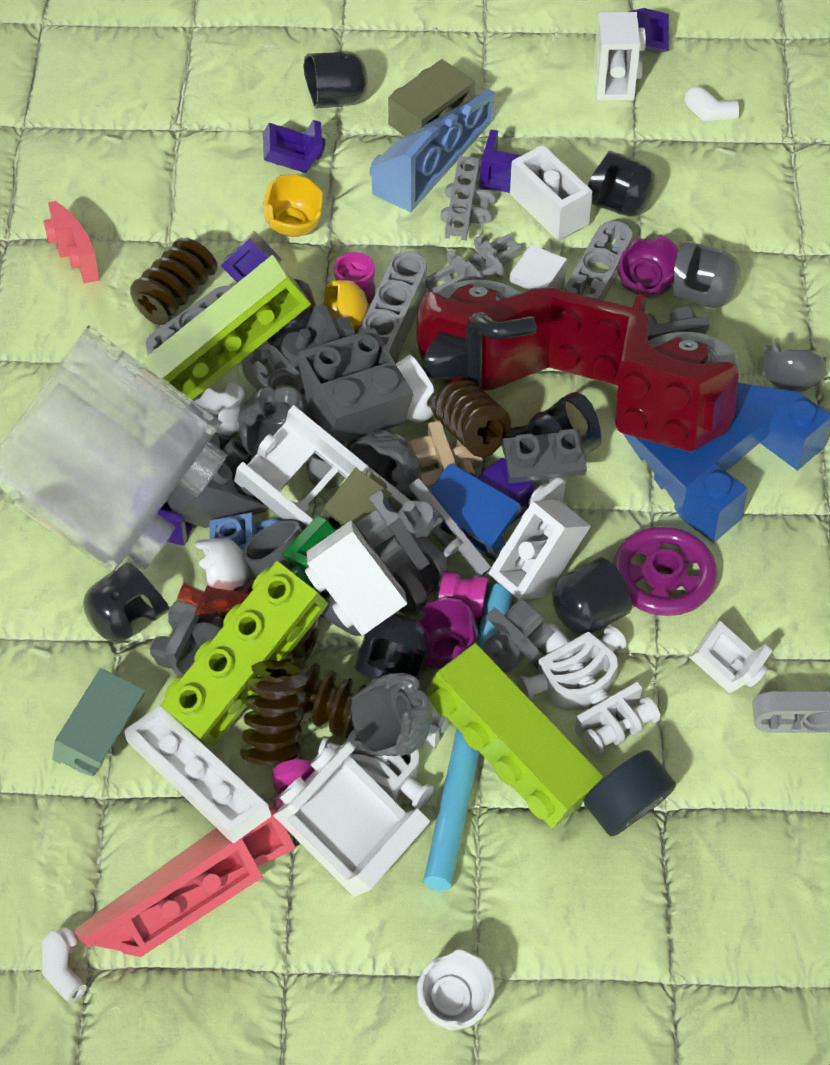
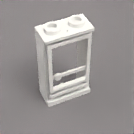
[234,405,410,547]

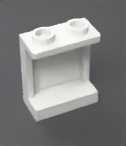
[273,741,431,897]

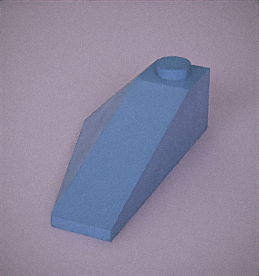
[370,89,495,213]

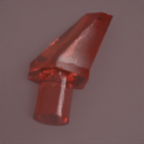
[177,582,250,615]

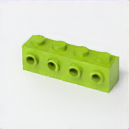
[143,254,311,410]
[160,561,329,748]
[425,643,604,830]

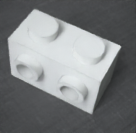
[594,12,646,101]
[510,145,592,241]
[488,500,591,600]
[305,520,407,636]

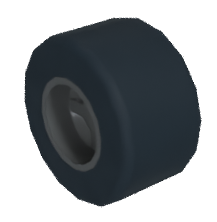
[584,750,676,836]

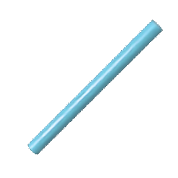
[423,584,513,891]

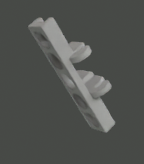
[440,156,495,240]
[426,234,522,293]
[409,478,491,577]

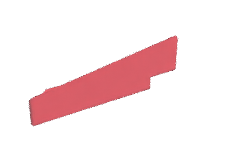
[73,805,296,957]

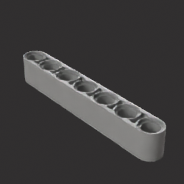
[307,251,427,489]

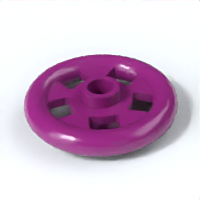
[612,526,718,616]

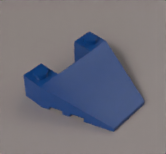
[615,383,830,544]

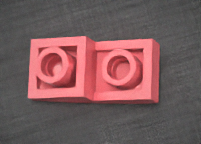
[43,201,99,283]

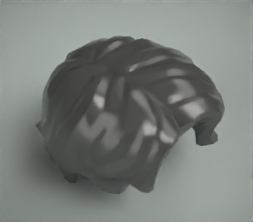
[237,386,313,457]
[349,429,421,500]
[351,673,433,756]

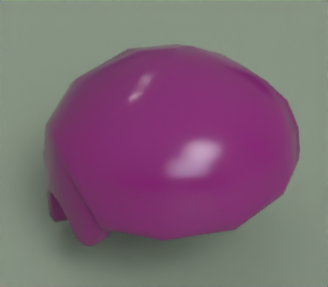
[617,235,679,297]
[414,597,479,669]

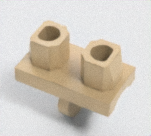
[408,421,483,490]

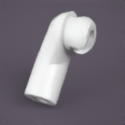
[685,86,739,121]
[41,927,87,1003]

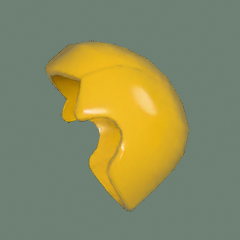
[263,174,323,237]
[324,280,369,334]

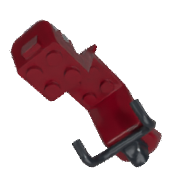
[416,280,739,452]

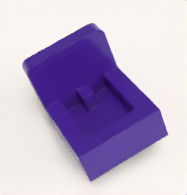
[263,120,325,173]

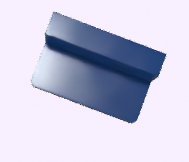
[429,464,521,561]

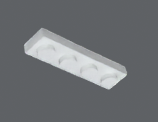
[123,706,271,844]

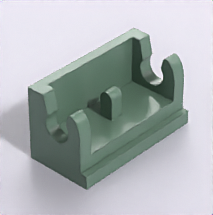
[52,667,145,776]

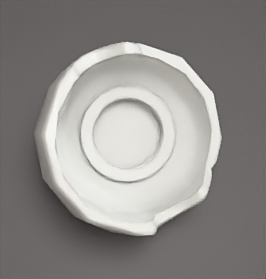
[396,354,434,423]
[183,381,247,437]
[195,538,250,606]
[417,950,495,1031]

